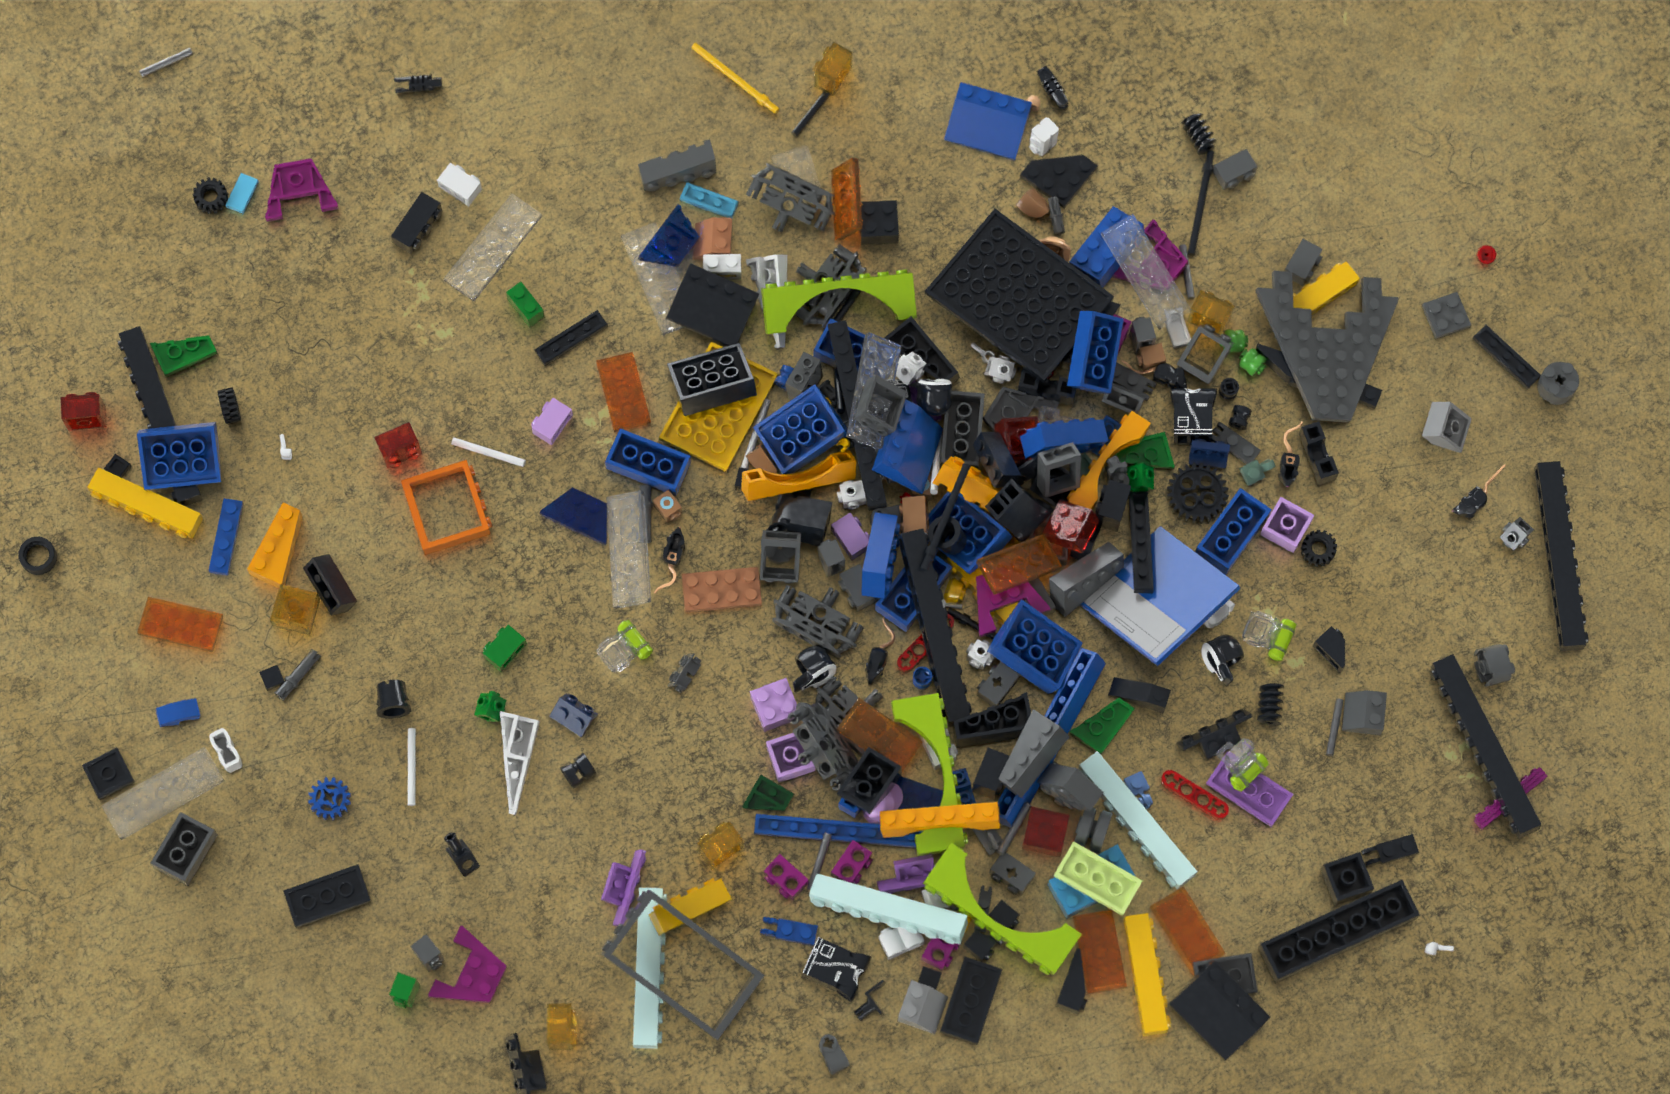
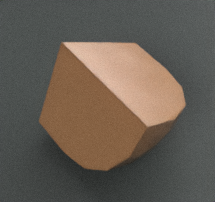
[1016,188,1049,218]
[746,442,779,473]

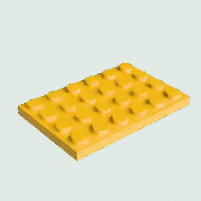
[659,342,778,472]

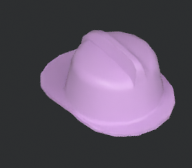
[863,784,903,824]

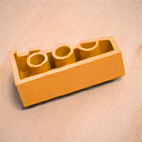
[933,456,1002,512]
[247,503,303,591]

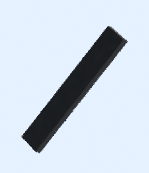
[1128,491,1154,593]

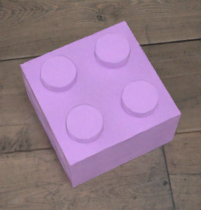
[1260,497,1314,553]
[750,678,797,732]
[766,733,815,783]

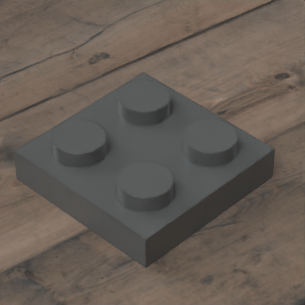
[1422,292,1471,339]

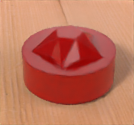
[1477,245,1496,264]

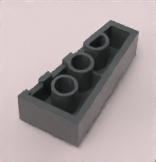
[638,139,716,191]
[1049,542,1124,617]
[999,709,1069,798]

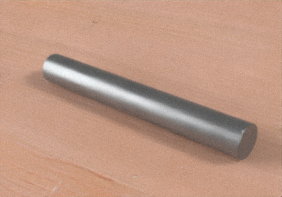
[139,48,193,77]
[1179,245,1195,300]
[1326,699,1344,756]
[997,802,1032,856]
[807,833,832,890]

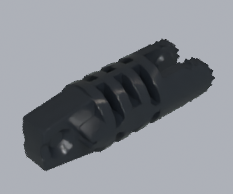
[1037,66,1069,110]
[394,74,442,93]

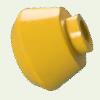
[943,578,966,603]

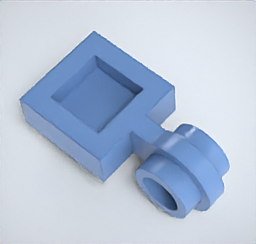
[1123,771,1153,809]

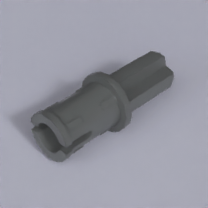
[1048,197,1065,235]

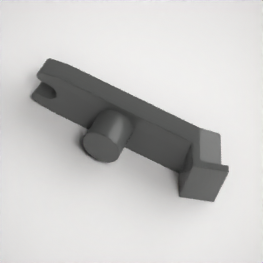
[974,885,992,932]

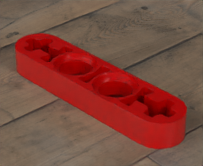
[897,614,954,673]
[1161,770,1229,820]

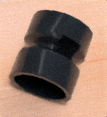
[560,753,597,789]

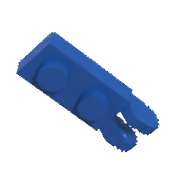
[760,917,818,946]

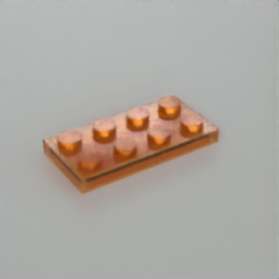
[831,158,863,241]
[596,352,651,432]
[976,534,1062,595]
[137,597,223,652]
[836,698,923,772]
[1150,886,1226,975]
[1073,910,1127,995]

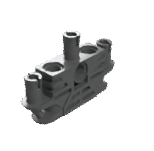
[746,163,835,232]
[795,244,867,328]
[772,585,864,658]
[815,676,898,757]
[788,702,858,791]

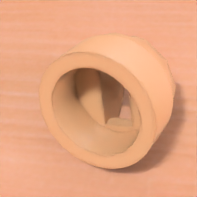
[1026,95,1040,111]

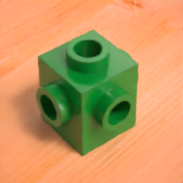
[1127,462,1155,492]
[474,691,507,722]

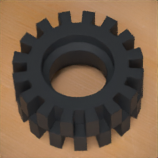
[193,177,228,214]
[217,387,241,424]
[1301,530,1337,567]

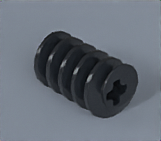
[1181,113,1217,155]
[1257,683,1284,726]

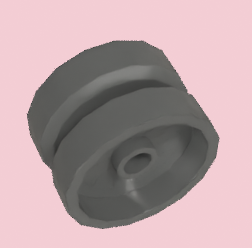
[1074,807,1112,854]

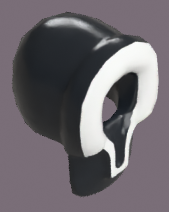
[910,379,952,416]
[1201,634,1244,687]
[793,646,837,693]

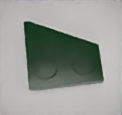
[742,774,795,811]

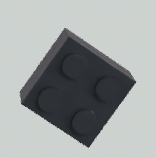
[859,200,899,245]
[1094,479,1131,532]
[972,748,1010,800]
[1320,852,1374,906]

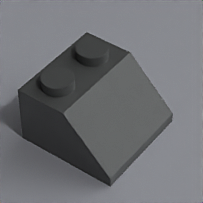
[1342,690,1387,736]

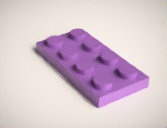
[1206,751,1293,827]

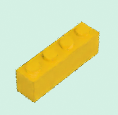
[1293,261,1360,315]
[648,878,732,935]

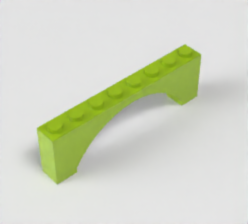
[761,269,917,334]
[891,693,968,856]
[922,843,1082,975]

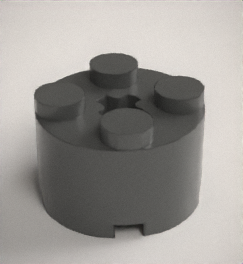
[1537,362,1579,405]
[1474,644,1515,687]

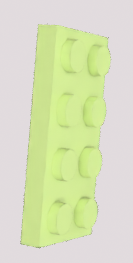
[1054,841,1142,916]

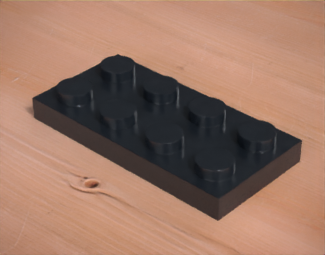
[283,864,371,928]
[940,957,1002,1045]

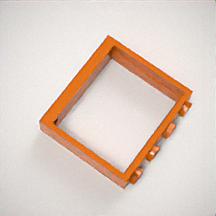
[401,460,492,555]

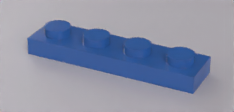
[208,498,244,576]

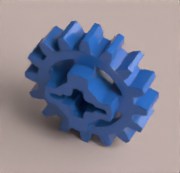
[308,777,351,820]

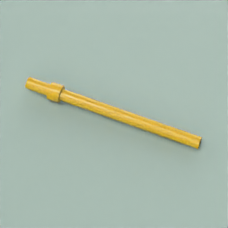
[691,42,780,114]

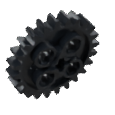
[1166,462,1229,524]

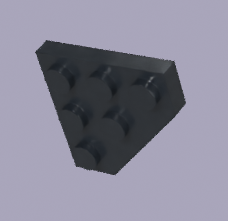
[1020,155,1098,209]

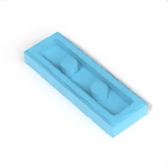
[680,182,739,218]

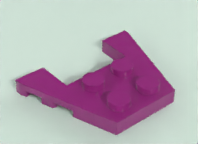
[265,158,339,222]
[1112,219,1188,292]
[976,564,1051,637]
[428,925,507,1003]

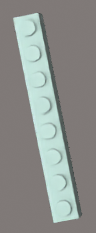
[1078,751,1197,890]
[809,874,968,944]
[633,888,667,1049]

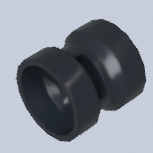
[1218,378,1239,402]
[1229,405,1252,430]

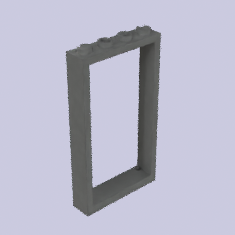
[601,890,765,1040]

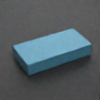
[226,173,259,214]

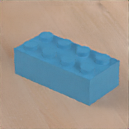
[1047,844,1136,919]

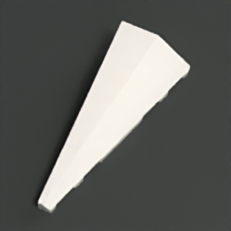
[746,254,787,348]
[500,712,540,815]

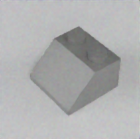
[1422,402,1472,453]
[898,980,948,1034]

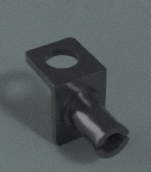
[444,832,480,877]
[854,980,886,1021]

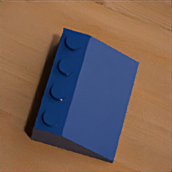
[944,82,1032,160]
[753,384,850,474]
[872,399,943,494]
[137,422,221,490]
[929,491,1013,574]
[987,600,1083,694]

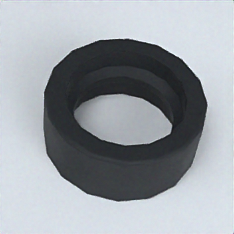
[18,536,57,575]

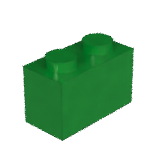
[506,282,545,328]
[483,625,527,672]
[389,972,420,1009]

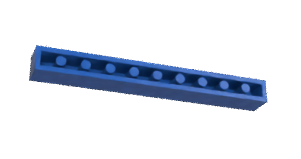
[998,648,1106,828]

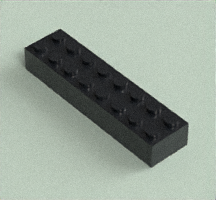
[1258,880,1420,983]

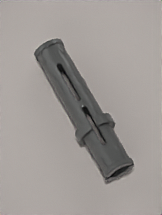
[638,485,653,543]
[274,649,321,701]

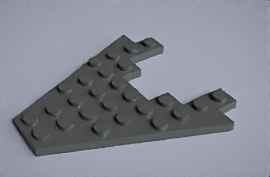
[1255,271,1399,422]

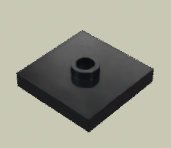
[82,748,135,800]

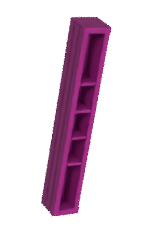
[1474,767,1547,830]

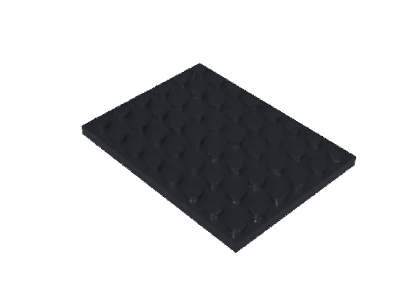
[925,209,1114,382]

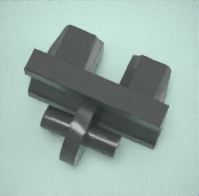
[1105,456,1129,485]

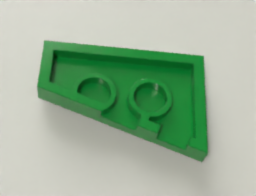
[150,335,218,377]
[1113,432,1175,469]
[1069,697,1135,755]

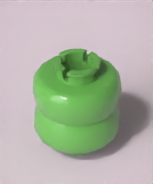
[1220,329,1248,353]
[1239,348,1267,376]

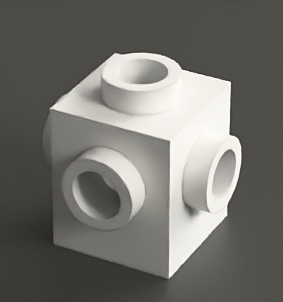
[893,352,927,386]
[984,355,1016,384]
[837,480,866,509]
[966,639,995,670]

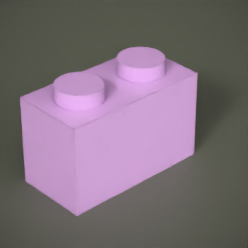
[531,398,573,445]
[831,513,870,561]

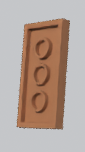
[682,567,762,613]

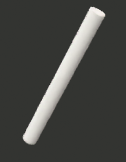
[741,399,771,469]
[930,433,943,495]
[451,437,526,467]
[408,728,416,806]

